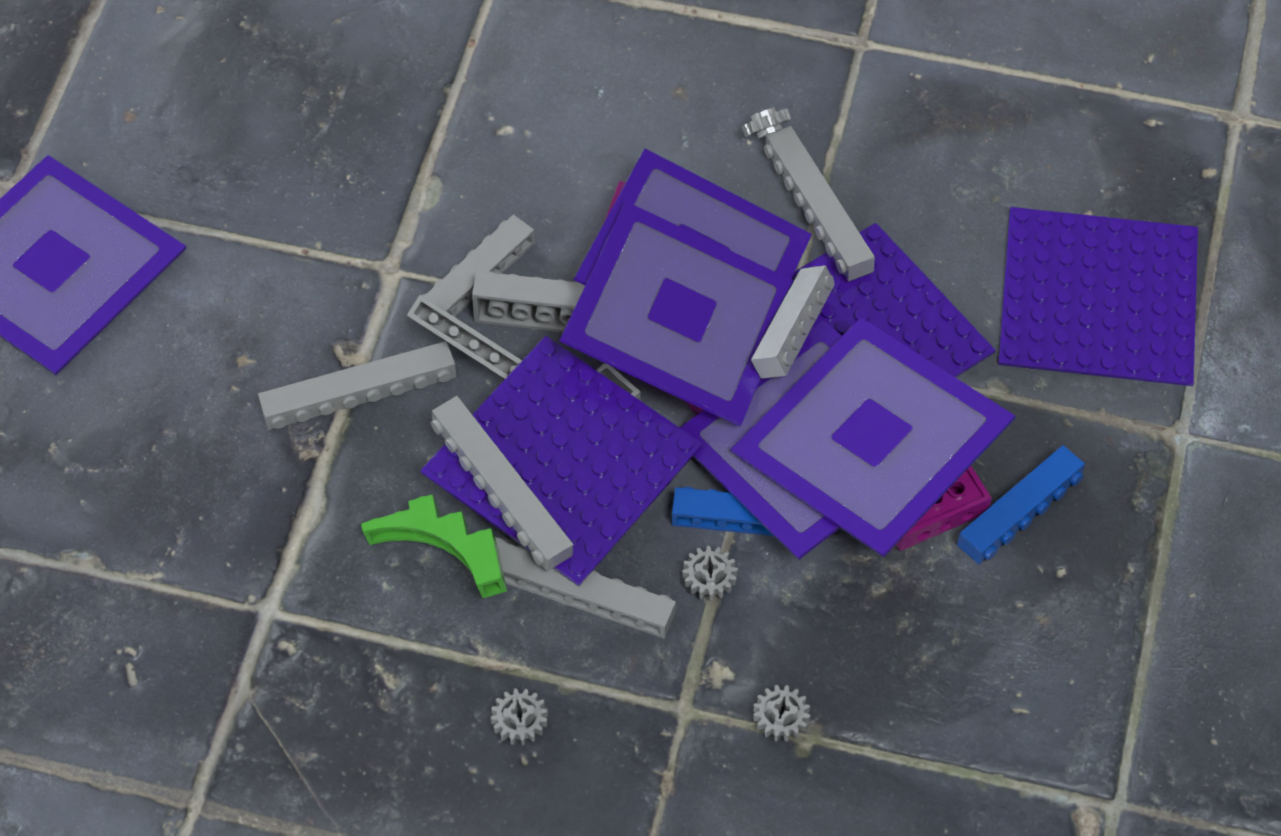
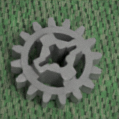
[741,107,792,138]
[682,546,738,600]
[753,685,810,741]
[491,688,548,745]

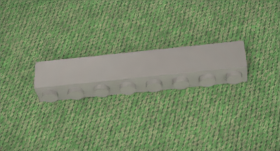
[764,126,875,281]
[258,341,456,430]
[431,396,573,571]
[496,538,676,639]

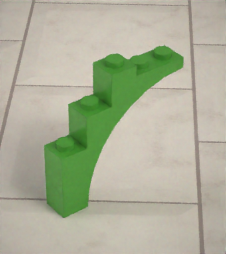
[361,494,507,598]

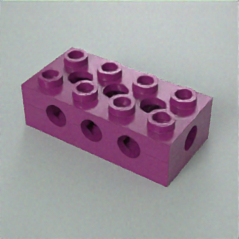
[896,466,992,551]

